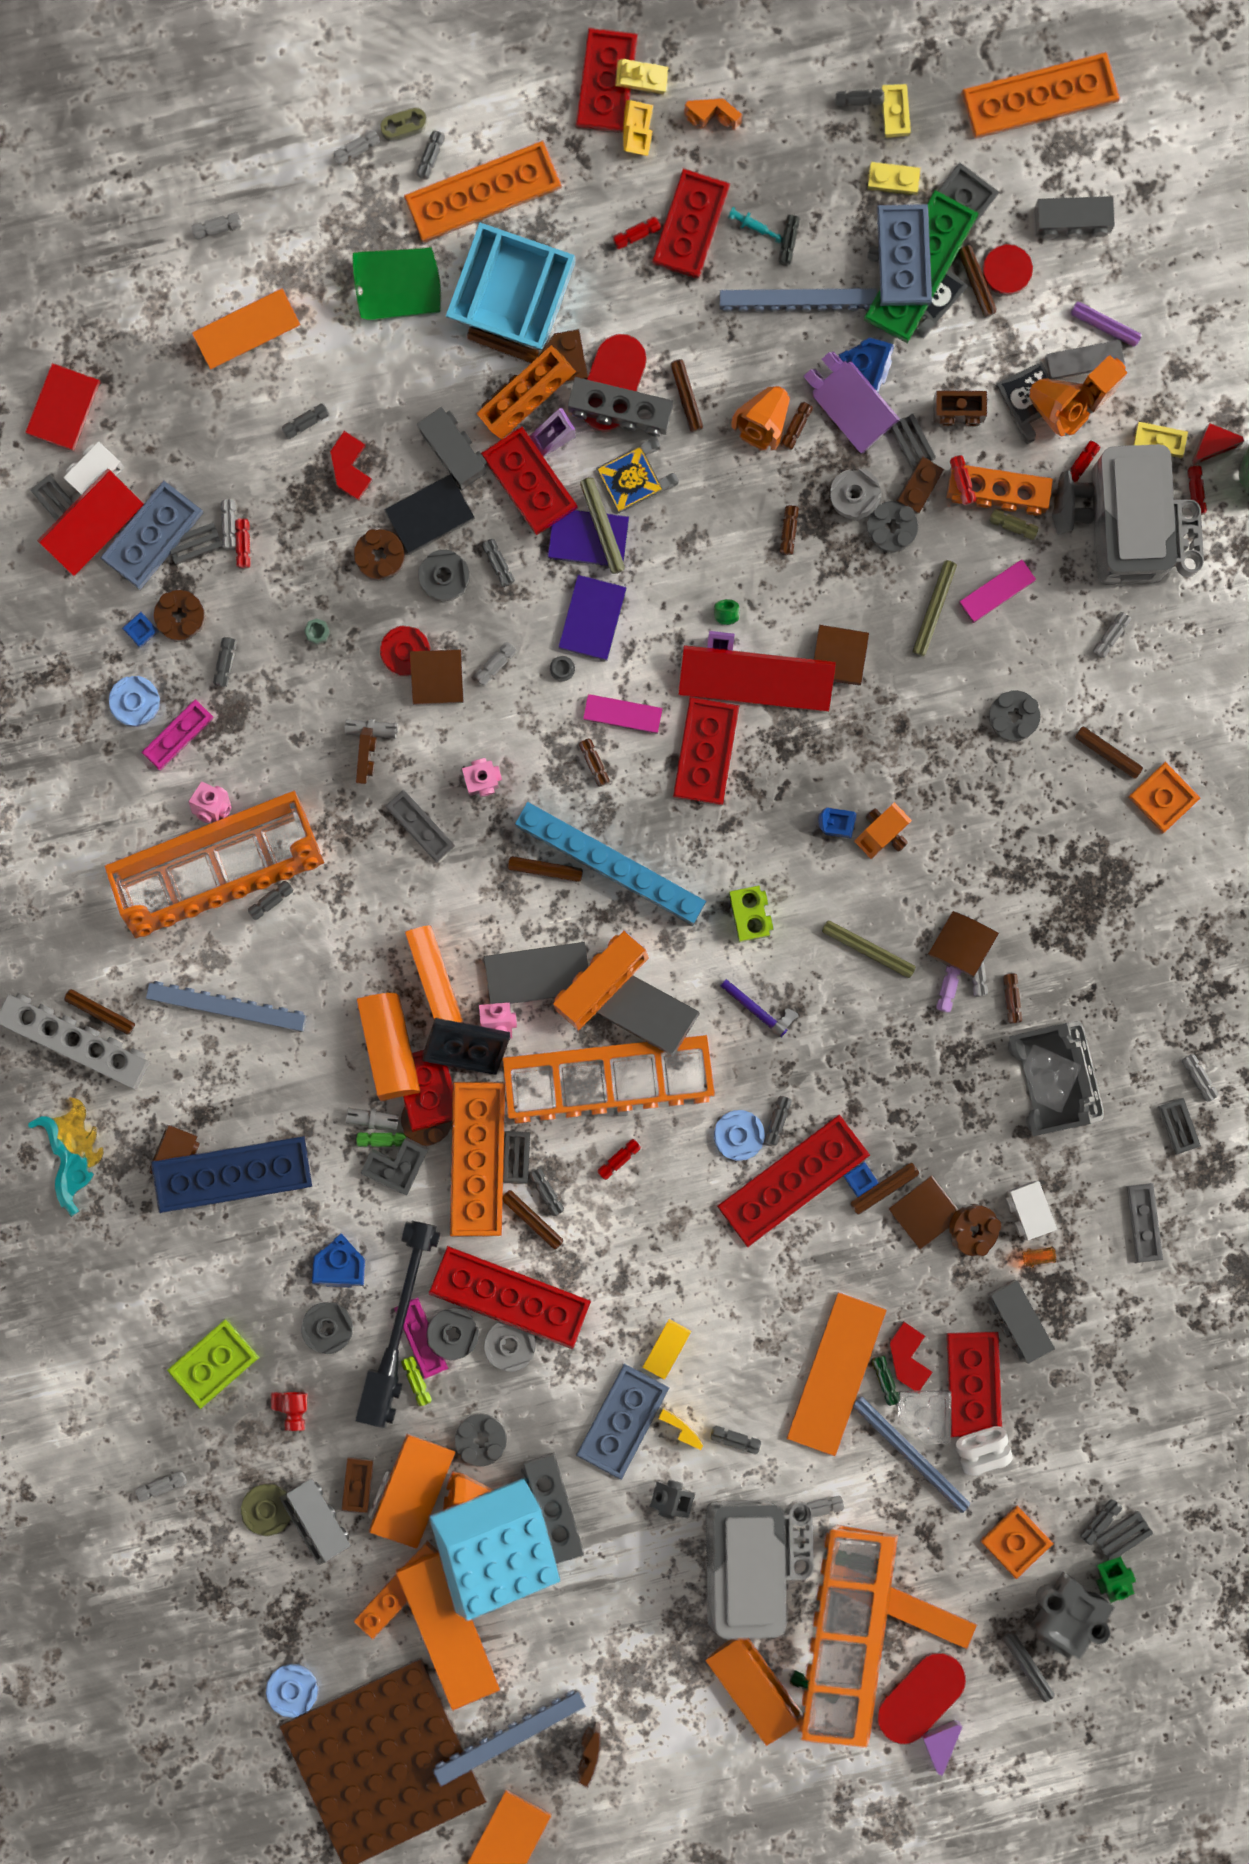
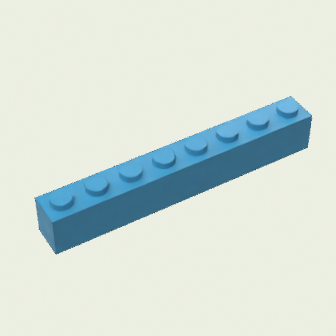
[515,802,706,925]

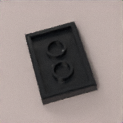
[384,474,475,555]
[422,1018,510,1075]

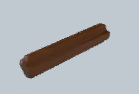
[958,245,997,317]
[467,326,539,363]
[671,359,703,432]
[1075,726,1143,779]
[508,856,583,882]
[64,989,135,1035]
[850,1163,919,1215]
[502,1190,564,1250]

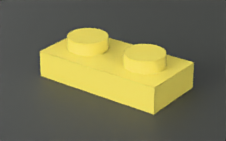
[881,84,911,138]
[867,162,921,195]
[1133,422,1188,458]

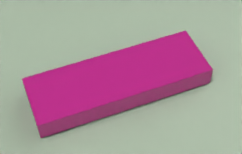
[959,559,1036,623]
[583,694,663,734]
[141,699,214,771]
[394,1297,448,1379]

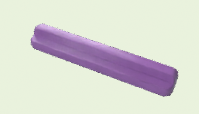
[1071,302,1142,347]

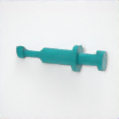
[727,207,782,243]

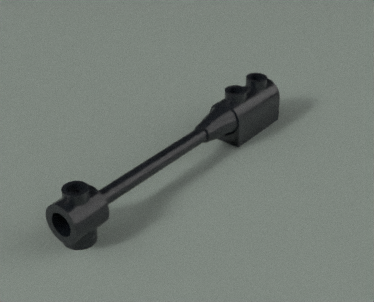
[355,1220,441,1428]

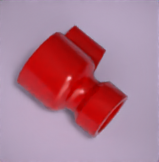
[271,1392,308,1431]

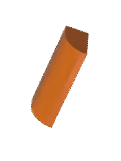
[192,288,301,370]
[405,925,464,1023]
[357,993,420,1102]
[705,1638,803,1746]

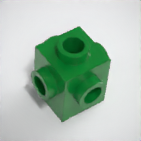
[1096,1556,1136,1603]

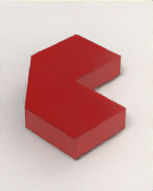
[330,431,373,501]
[889,1321,933,1393]

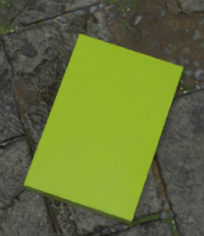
[167,1319,260,1409]

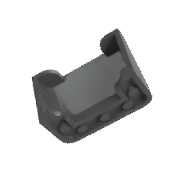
[1008,1021,1104,1136]

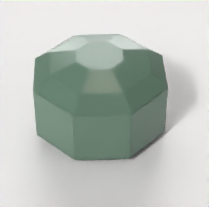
[304,618,330,645]

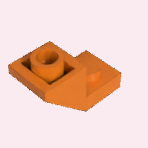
[684,98,742,130]
[854,802,912,859]

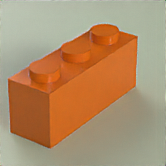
[1083,355,1128,412]

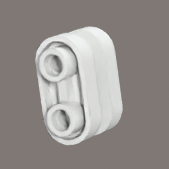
[956,1427,1013,1476]

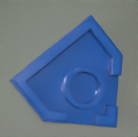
[838,338,894,393]
[312,1233,366,1288]

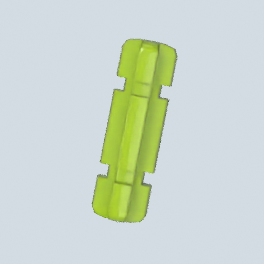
[401,1356,431,1406]

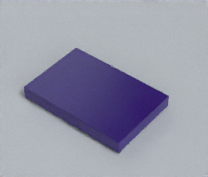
[548,510,629,566]
[559,575,627,661]

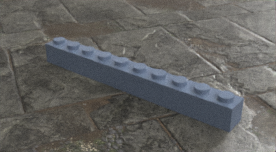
[720,288,877,312]
[146,981,307,1032]
[433,1690,586,1786]

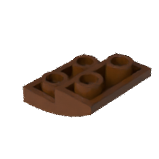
[814,625,869,686]
[410,649,464,705]
[928,911,999,978]
[889,1175,959,1249]
[577,1722,601,1788]

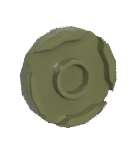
[241,1483,291,1536]

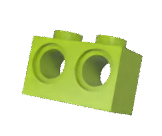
[729,885,774,943]

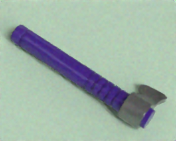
[720,979,799,1038]

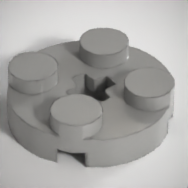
[831,469,882,521]
[484,1322,536,1372]

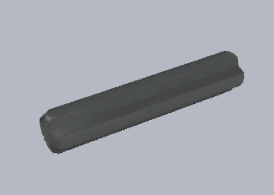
[1003,1631,1055,1702]

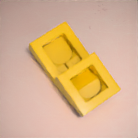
[623,100,653,156]
[642,1319,691,1380]
[658,1407,703,1450]

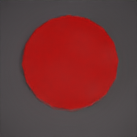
[982,244,1033,296]
[380,626,430,676]

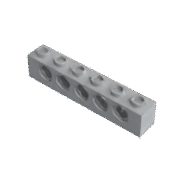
[0,993,150,1089]

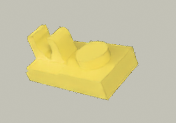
[616,59,668,94]

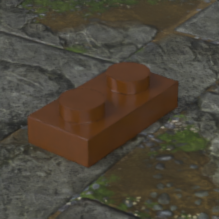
[896,457,945,513]
[356,727,377,784]
[342,1457,374,1513]

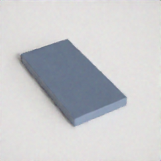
[877,204,932,306]
[100,481,204,590]
[576,1363,670,1480]

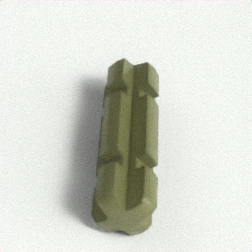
[990,509,1039,540]

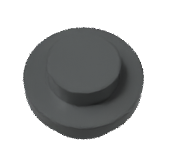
[550,656,575,681]

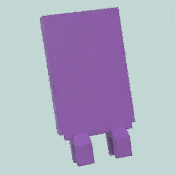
[804,351,900,453]

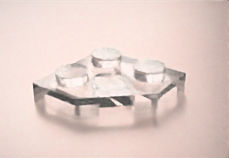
[1023,1045,1082,1112]
[898,1390,951,1444]

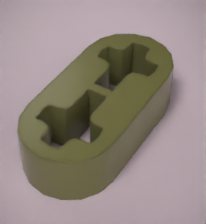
[380,108,427,141]

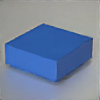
[122,612,159,648]
[843,1162,879,1197]

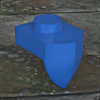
[818,807,857,839]

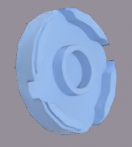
[109,676,160,727]
[714,1110,765,1161]
[266,1664,318,1718]

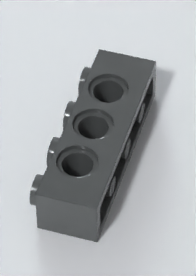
[568,377,673,437]
[521,1453,584,1564]

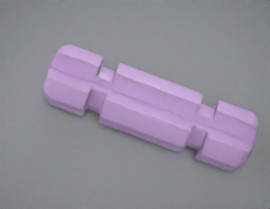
[936,966,961,1012]

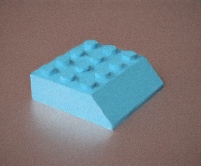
[446,223,575,350]
[429,1478,561,1621]

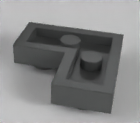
[361,1137,429,1196]

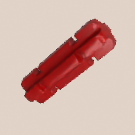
[613,216,661,249]
[1070,441,1101,482]
[950,455,976,505]
[1187,465,1207,515]
[235,518,251,569]
[597,1139,641,1180]

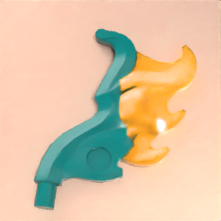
[28,1097,104,1217]

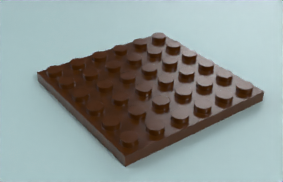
[279,1658,487,1864]

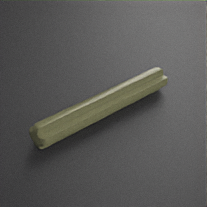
[580,477,625,574]
[913,560,957,656]
[822,921,916,978]

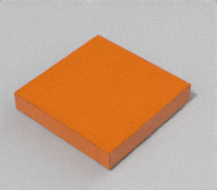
[1128,762,1201,833]
[980,1505,1053,1580]

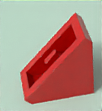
[1192,423,1245,466]

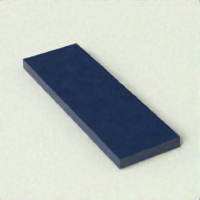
[151,1136,313,1213]

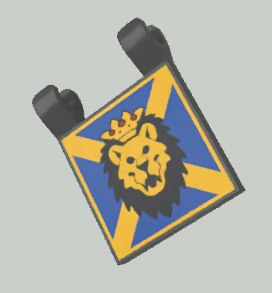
[596,437,679,513]

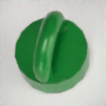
[714,599,740,625]

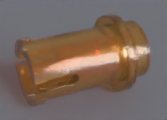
[1022,1246,1056,1268]

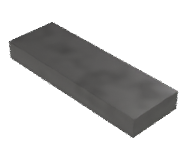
[1045,340,1125,380]
[385,789,455,863]
[1127,1183,1163,1263]

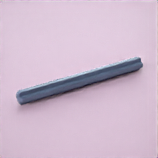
[853,1396,970,1513]

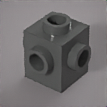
[650,1479,696,1519]

